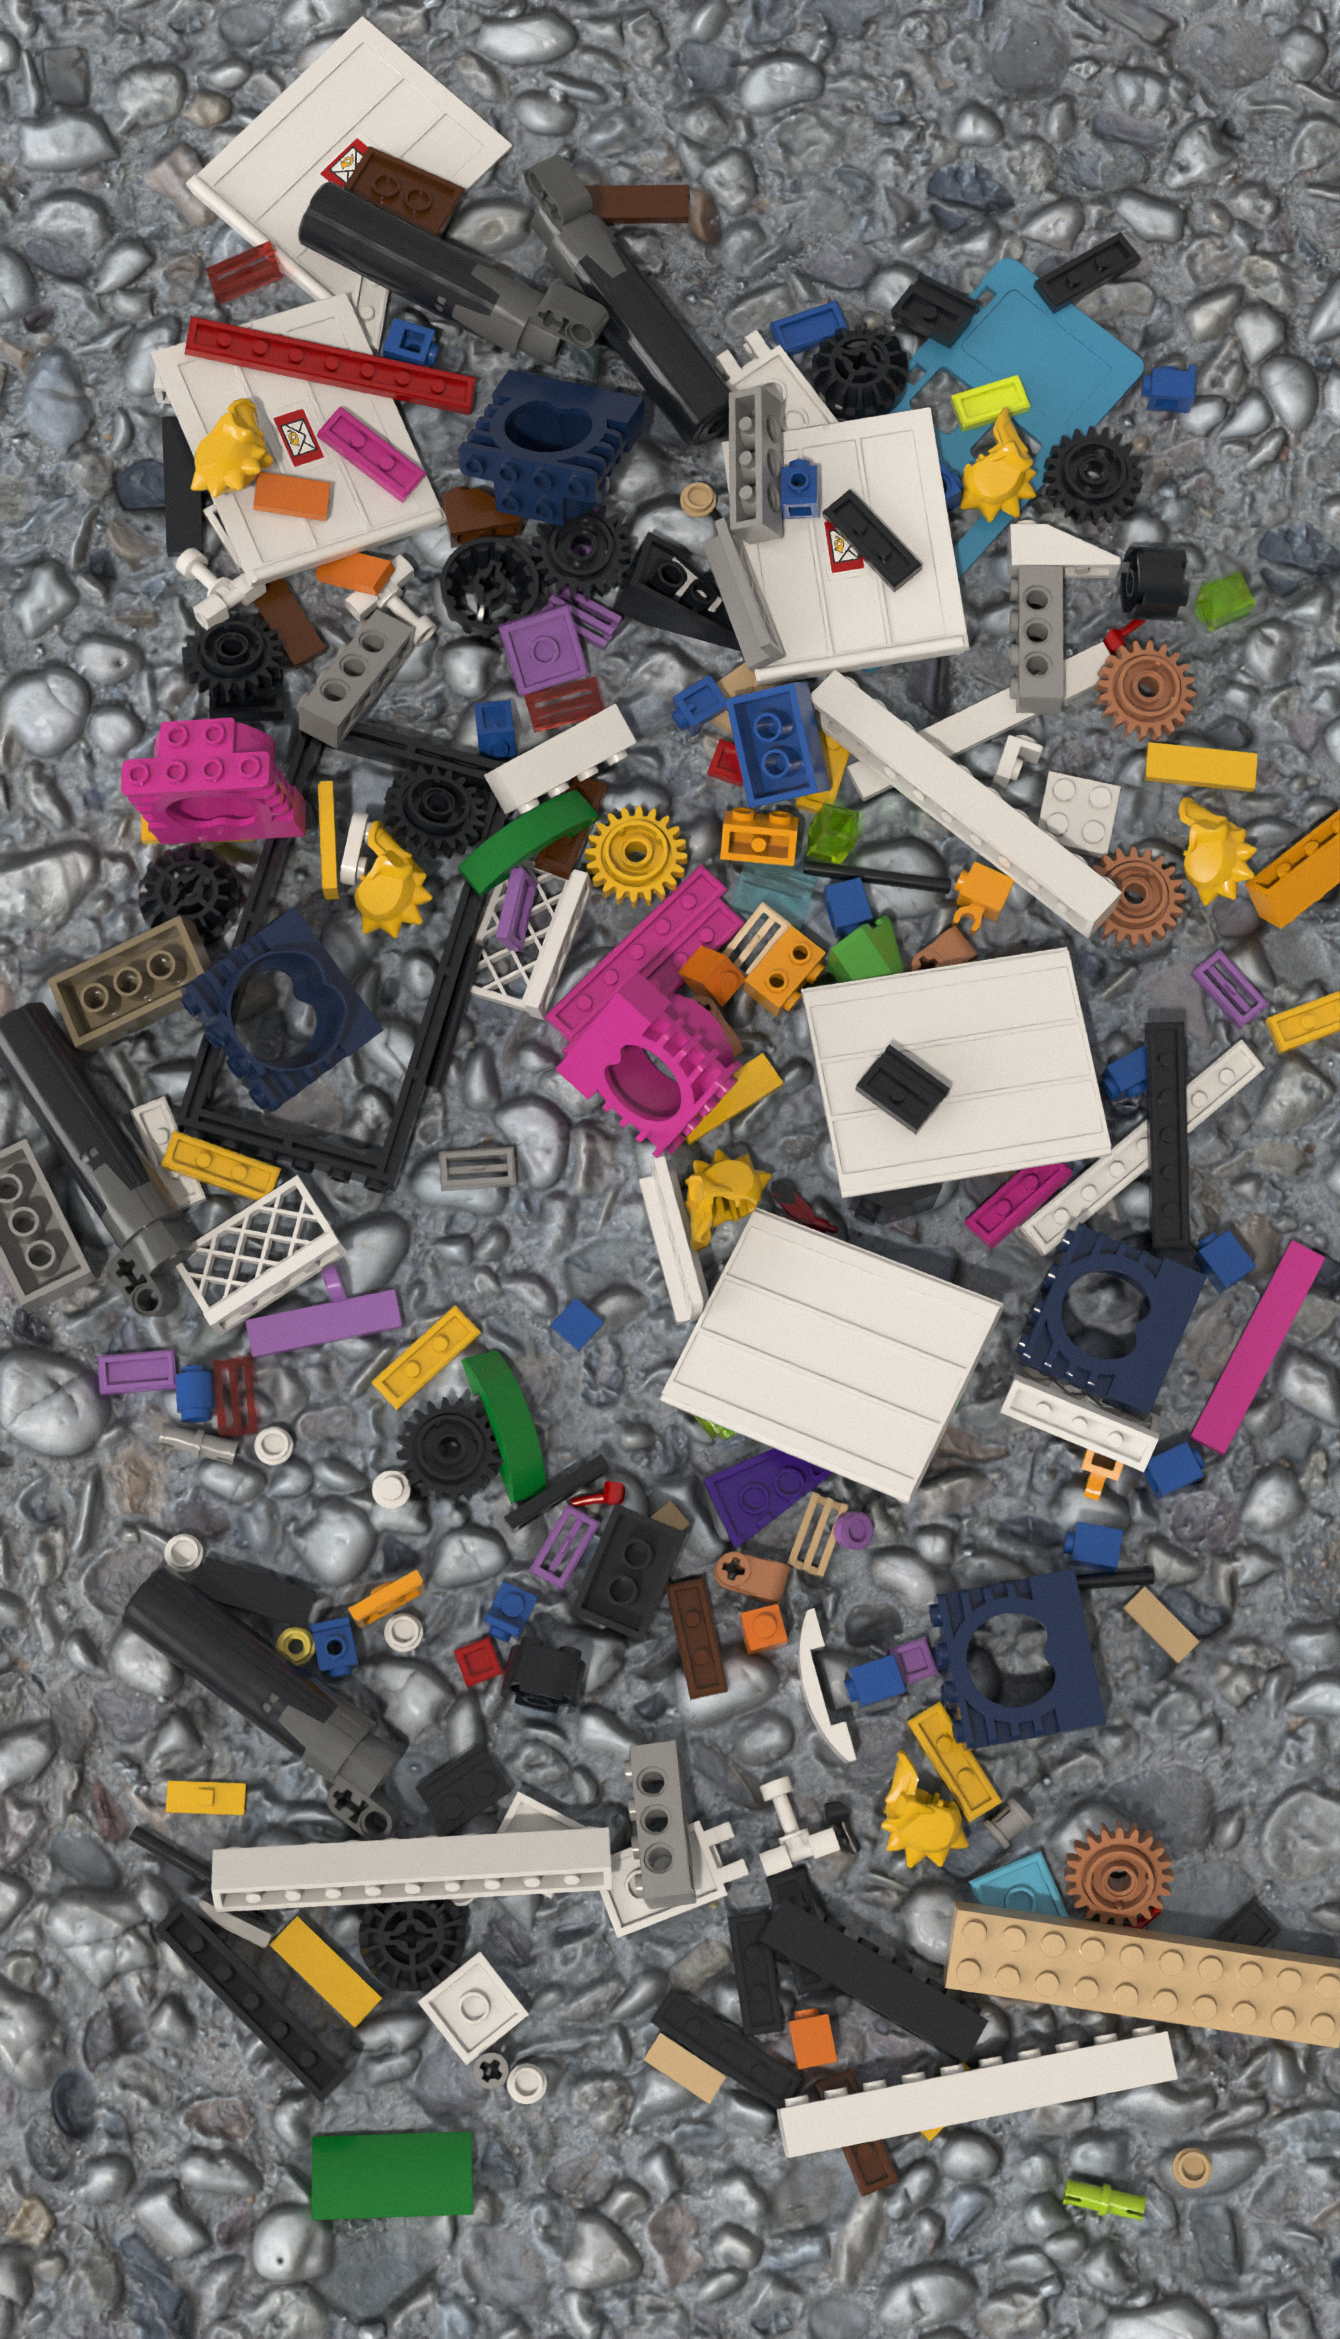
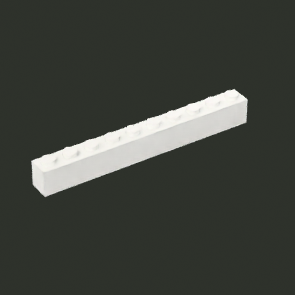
[810,670,1122,938]
[211,1826,612,1912]
[776,2025,1178,2158]

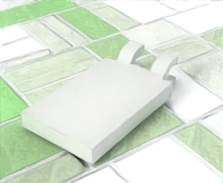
[714,330,838,432]
[600,1821,750,1938]

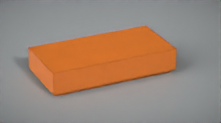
[253,472,330,521]
[314,553,395,596]

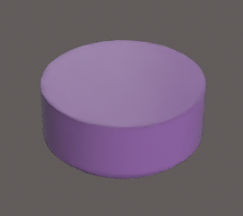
[322,1263,348,1303]
[834,1511,873,1550]

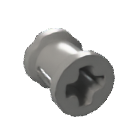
[982,1797,1034,1849]
[473,2053,509,2089]

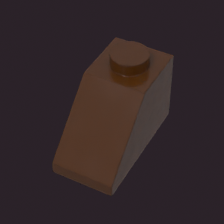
[442,486,522,548]

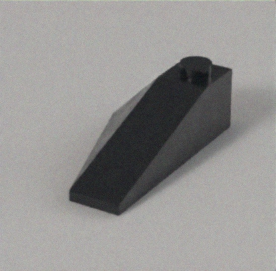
[612,532,742,652]

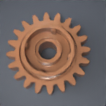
[1094,640,1197,742]
[1091,846,1185,949]
[1064,1820,1174,1926]

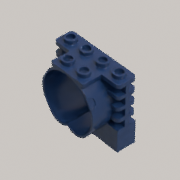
[458,369,645,526]
[180,907,384,1112]
[1015,1222,1207,1420]
[928,1569,1106,1751]

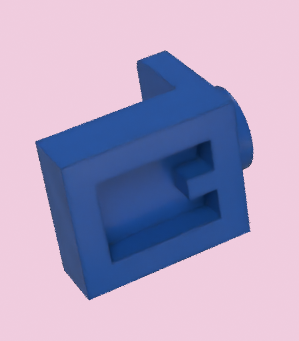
[671,675,727,737]
[474,700,516,759]
[483,1581,538,1643]

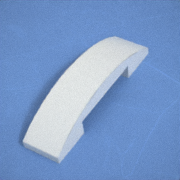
[798,1608,857,1764]

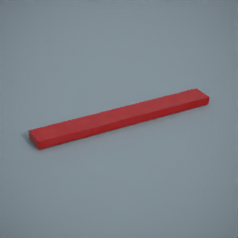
[184,316,476,415]

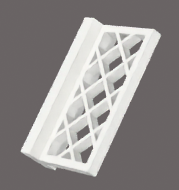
[469,860,593,1020]
[639,1156,710,1326]
[176,1175,348,1336]
[1000,1358,1160,1472]

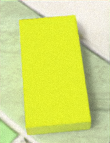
[950,375,1031,432]

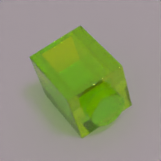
[1194,571,1255,632]
[806,803,859,865]

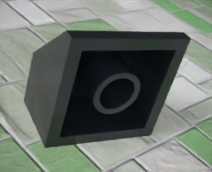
[849,1183,943,1226]

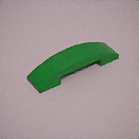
[458,790,599,896]
[461,1350,547,1504]

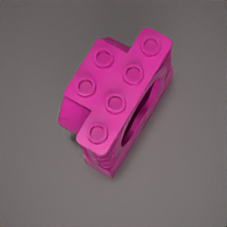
[121,718,307,844]
[555,972,742,1158]

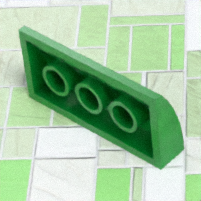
[312,2131,474,2220]

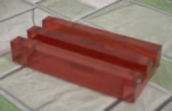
[206,241,284,304]
[524,677,604,733]
[212,1356,258,1437]

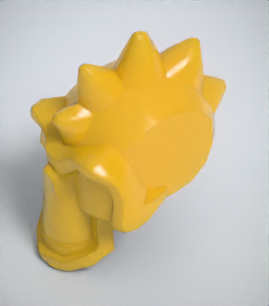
[191,398,273,498]
[960,407,1036,523]
[1178,797,1257,906]
[354,821,433,938]
[685,1149,772,1251]
[881,1750,969,1868]

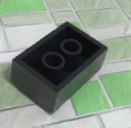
[570,1503,690,1642]

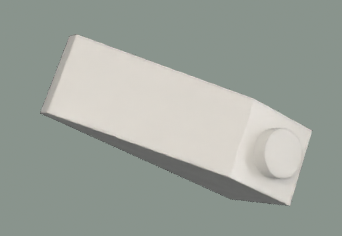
[1006,520,1121,579]

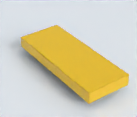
[166,1781,246,1816]

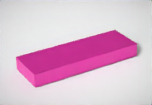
[317,406,426,503]
[964,1163,1073,1250]

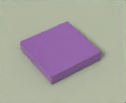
[497,603,589,697]

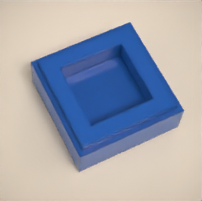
[550,1298,604,1352]

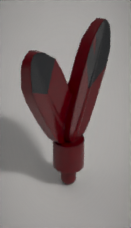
[771,1182,838,1234]

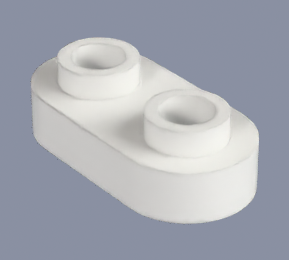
[340,812,372,886]

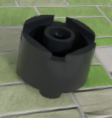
[1120,546,1189,621]
[500,1637,587,1714]

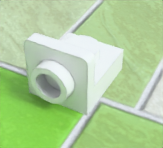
[991,735,1044,790]

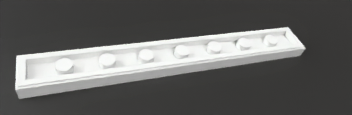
[846,642,1110,802]
[1019,1039,1265,1256]

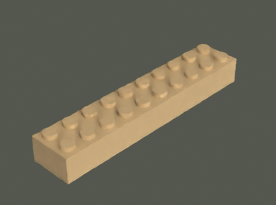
[942,1900,1340,2048]

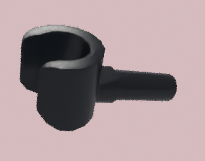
[824,1801,860,1854]

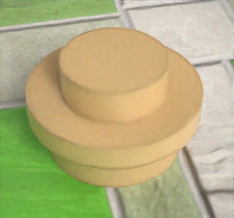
[680,482,716,518]
[1172,2147,1212,2189]

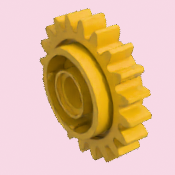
[585,806,688,908]

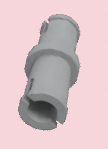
[158,1422,239,1465]

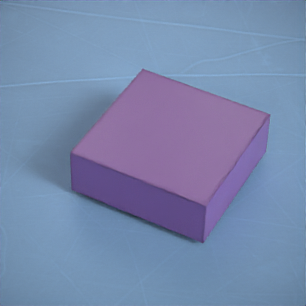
[888,1637,938,1686]

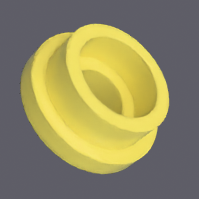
[276,1627,315,1665]

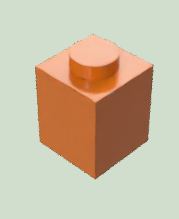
[677,945,745,1007]
[739,1604,788,1655]
[787,2008,838,2070]

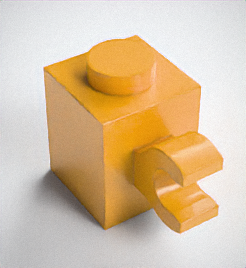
[952,861,1014,936]
[1081,1448,1123,1501]

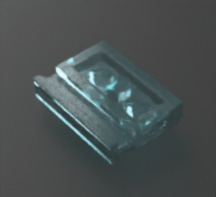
[730,862,817,931]

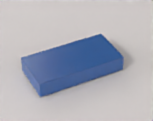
[769,300,849,357]

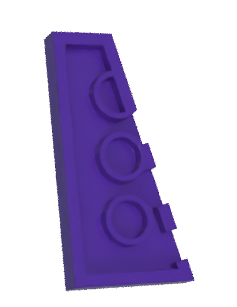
[703,1448,834,1551]

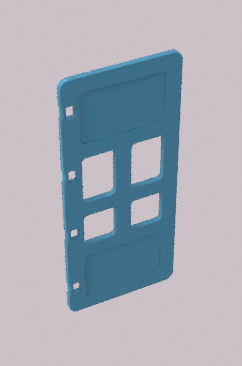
[862,258,1144,673]

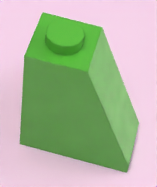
[826,915,905,983]

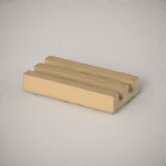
[722,901,792,979]
[786,1492,849,1578]

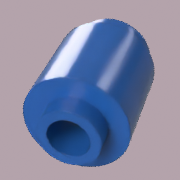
[175,1365,215,1423]

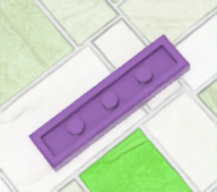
[245,1289,403,1359]

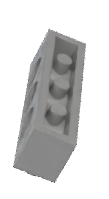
[729,386,782,544]
[1009,565,1064,714]
[297,609,415,749]
[624,1740,696,1909]

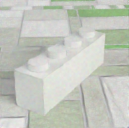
[484,703,637,815]

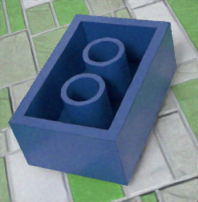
[725,681,831,808]

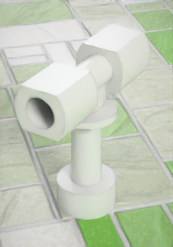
[176,548,267,630]
[345,555,437,647]
[759,1776,841,1877]

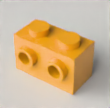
[720,807,799,866]
[743,925,826,1018]

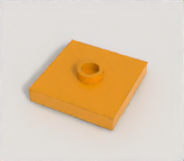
[348,1569,426,1629]

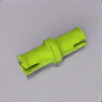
[1062,2178,1146,2222]

